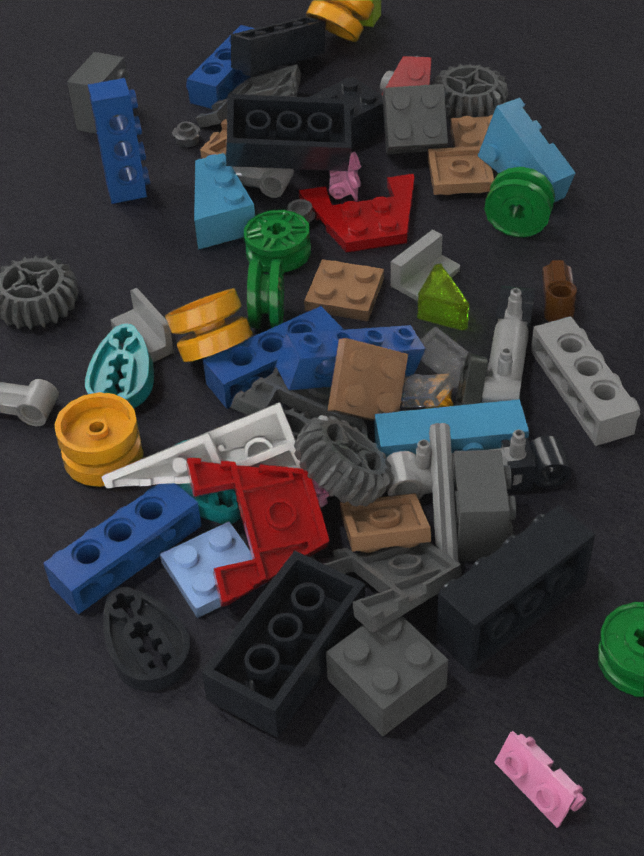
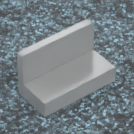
[391,229,460,302]
[111,288,174,362]

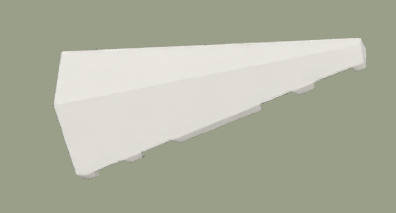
[101,402,301,488]

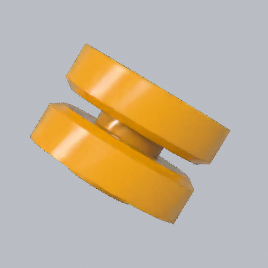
[306,0,374,42]
[165,288,253,362]
[55,392,143,487]

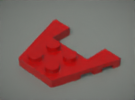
[299,174,414,252]
[186,458,330,607]

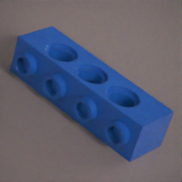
[186,25,254,109]
[88,78,150,204]
[203,306,343,409]
[276,325,426,390]
[43,483,202,614]

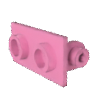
[329,152,361,202]
[494,731,586,828]

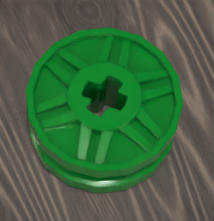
[484,167,555,237]
[244,210,311,273]
[247,259,285,329]
[598,602,644,697]

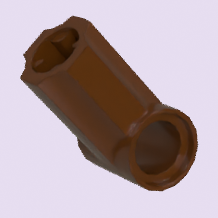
[542,260,577,322]

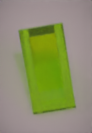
[417,263,469,330]

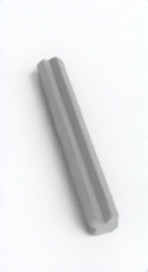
[429,423,459,563]

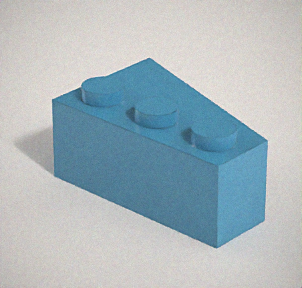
[478,98,576,202]
[194,153,255,250]

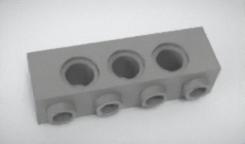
[531,316,640,446]

